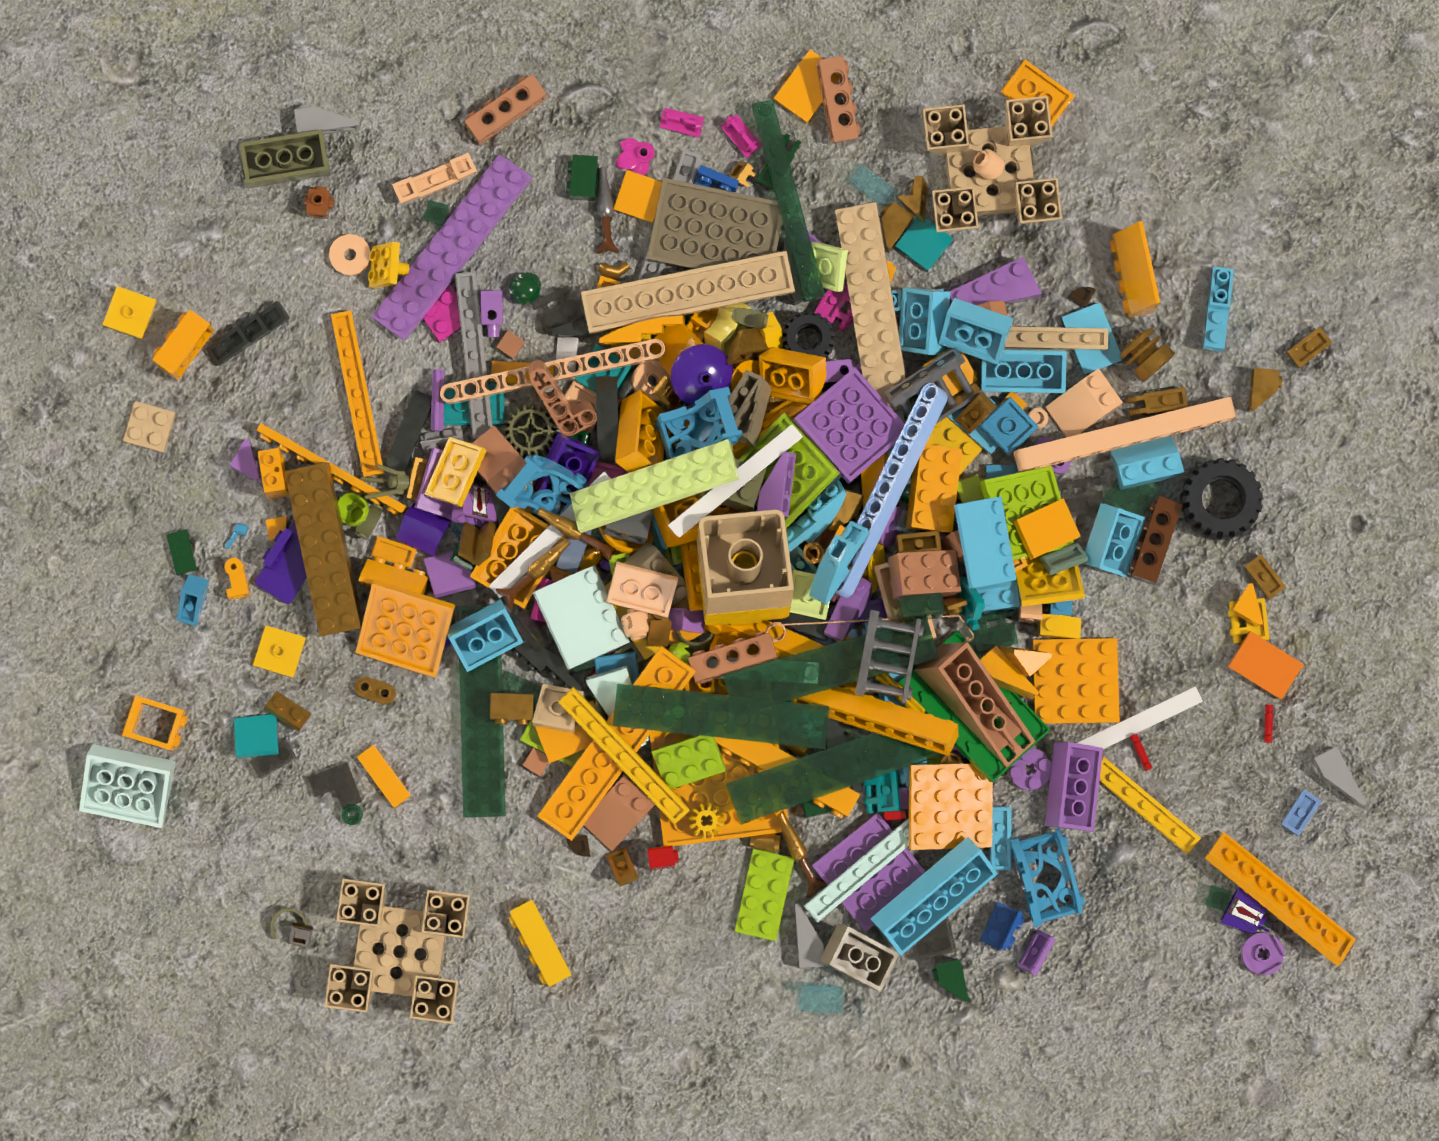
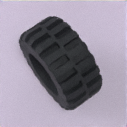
[1180,458,1263,541]

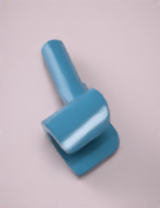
[225,523,249,549]

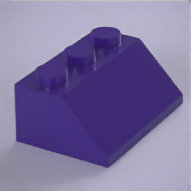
[533,432,601,506]

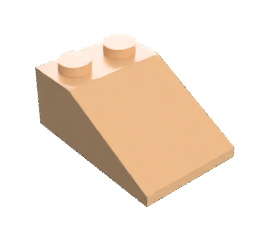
[1045,368,1123,438]

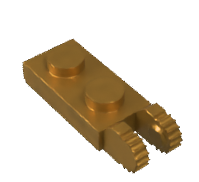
[1127,387,1188,416]

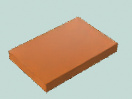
[1228,631,1304,700]

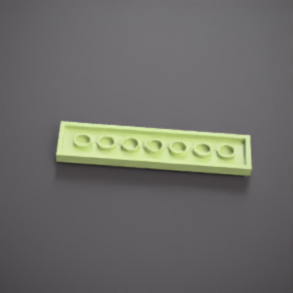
[570,439,739,533]

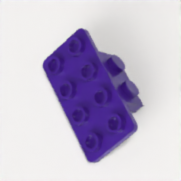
[255,519,307,604]

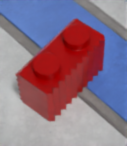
[647,845,679,871]

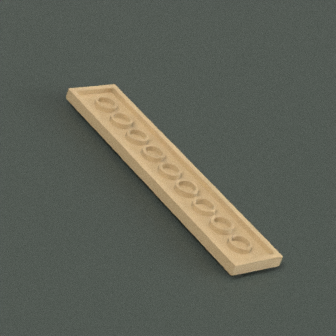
[835,202,911,411]
[581,251,795,334]

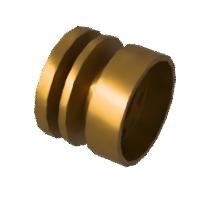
[1119,327,1176,383]

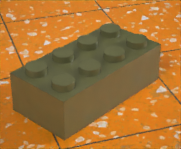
[240,129,331,189]

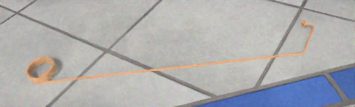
[765,615,974,642]

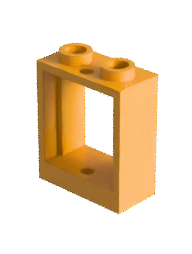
[258,448,289,499]
[122,695,188,752]

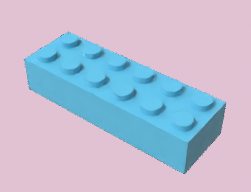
[870,837,998,956]

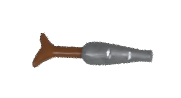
[596,167,619,254]

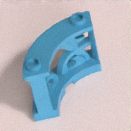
[655,387,743,460]
[496,454,589,522]
[1010,828,1085,927]

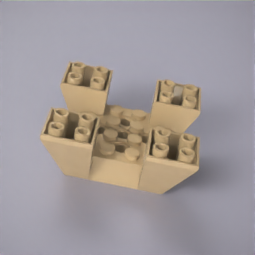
[923,96,1062,233]
[324,879,470,1024]

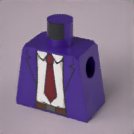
[1219,887,1274,934]

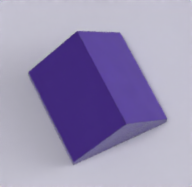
[395,503,452,557]

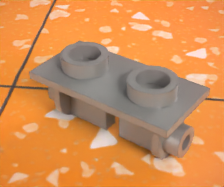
[420,428,464,454]

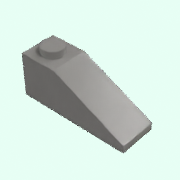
[294,105,361,135]
[1311,746,1366,806]
[795,904,825,968]

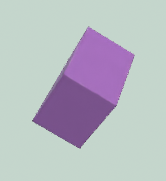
[229,439,262,483]
[669,608,704,634]

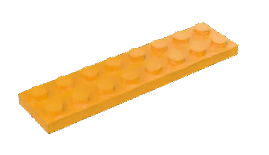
[1205,832,1356,967]

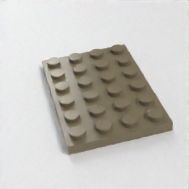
[647,178,786,269]

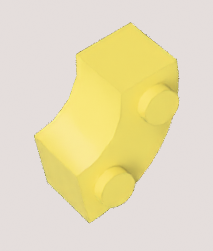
[704,303,751,356]

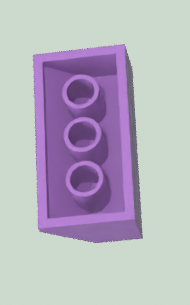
[1045,742,1103,832]

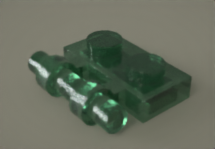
[972,609,1018,652]

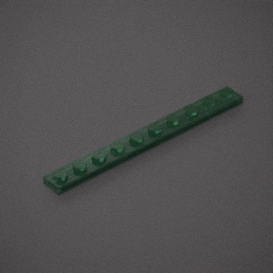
[752,99,825,303]

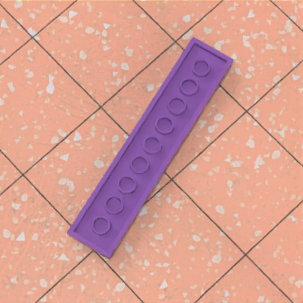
[371,154,533,341]

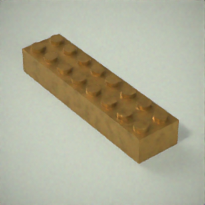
[284,462,363,637]

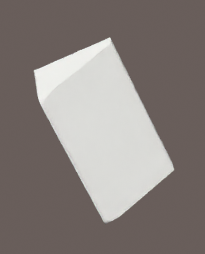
[554,337,579,381]

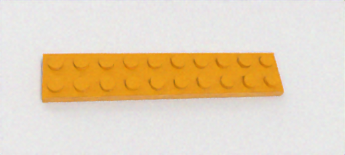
[537,645,696,841]

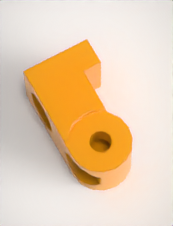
[225,558,251,600]

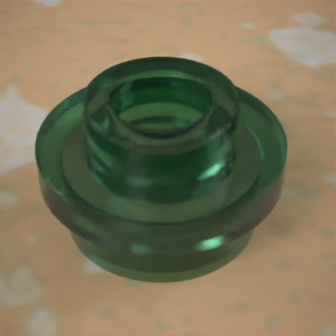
[341,804,363,825]

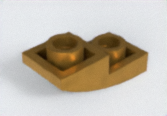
[931,595,968,616]

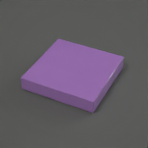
[424,551,476,598]

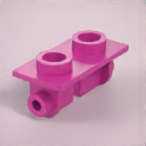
[659,108,705,138]
[720,114,763,158]

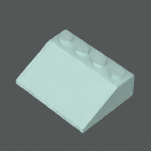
[533,565,629,670]
[79,744,176,828]

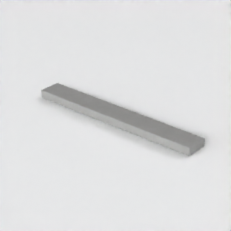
[637,149,703,281]
[455,271,493,440]

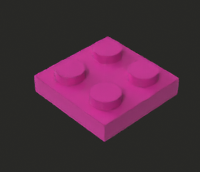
[423,284,461,343]

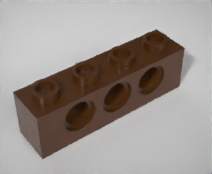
[1129,496,1183,585]

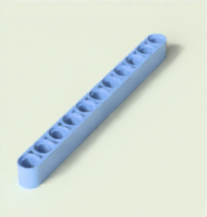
[835,383,947,598]

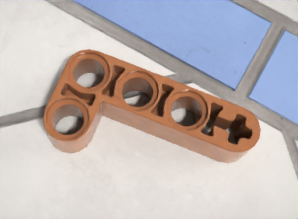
[528,360,597,436]

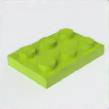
[652,730,727,789]

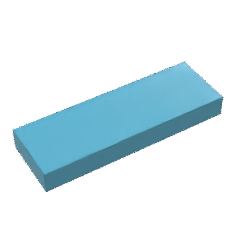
[990,807,1012,870]

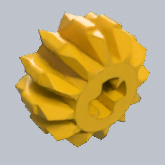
[689,803,725,839]

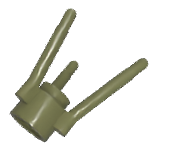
[360,464,409,499]

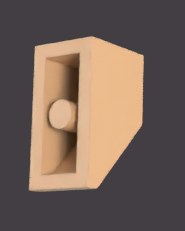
[1017,597,1042,624]

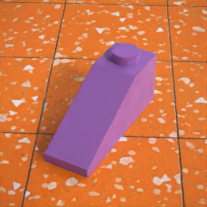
[756,452,796,517]
[824,578,872,643]

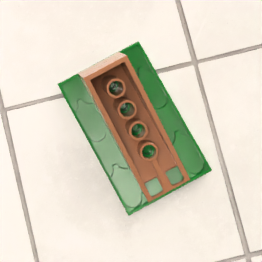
[897,631,1051,782]

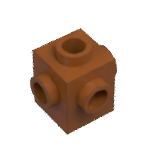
[303,186,334,219]

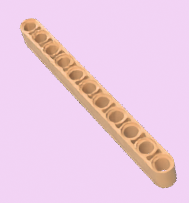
[440,339,665,404]
[1013,397,1237,473]

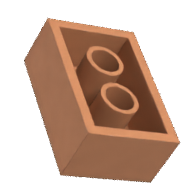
[888,550,961,599]

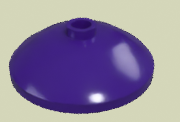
[671,344,733,406]

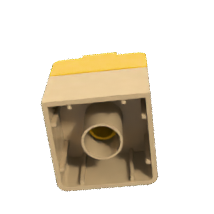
[696,510,794,626]

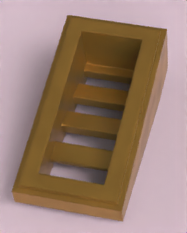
[652,375,681,411]

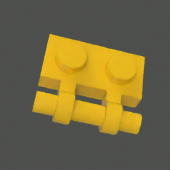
[1228,598,1270,644]

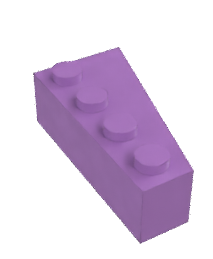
[950,257,1042,305]

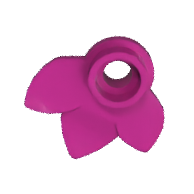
[616,138,655,175]

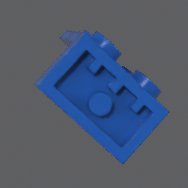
[694,165,739,193]
[979,902,1025,951]

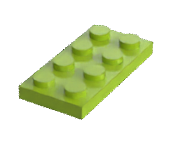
[735,849,794,941]

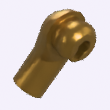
[598,261,631,279]

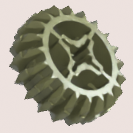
[502,403,558,457]

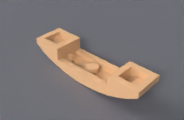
[392,153,477,204]

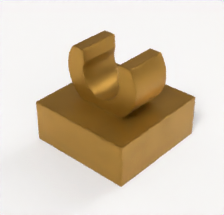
[729,161,756,187]

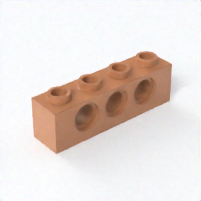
[816,56,860,144]
[464,74,548,145]
[688,631,779,685]

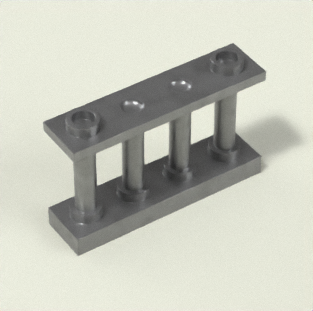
[884,347,983,436]
[855,610,924,705]

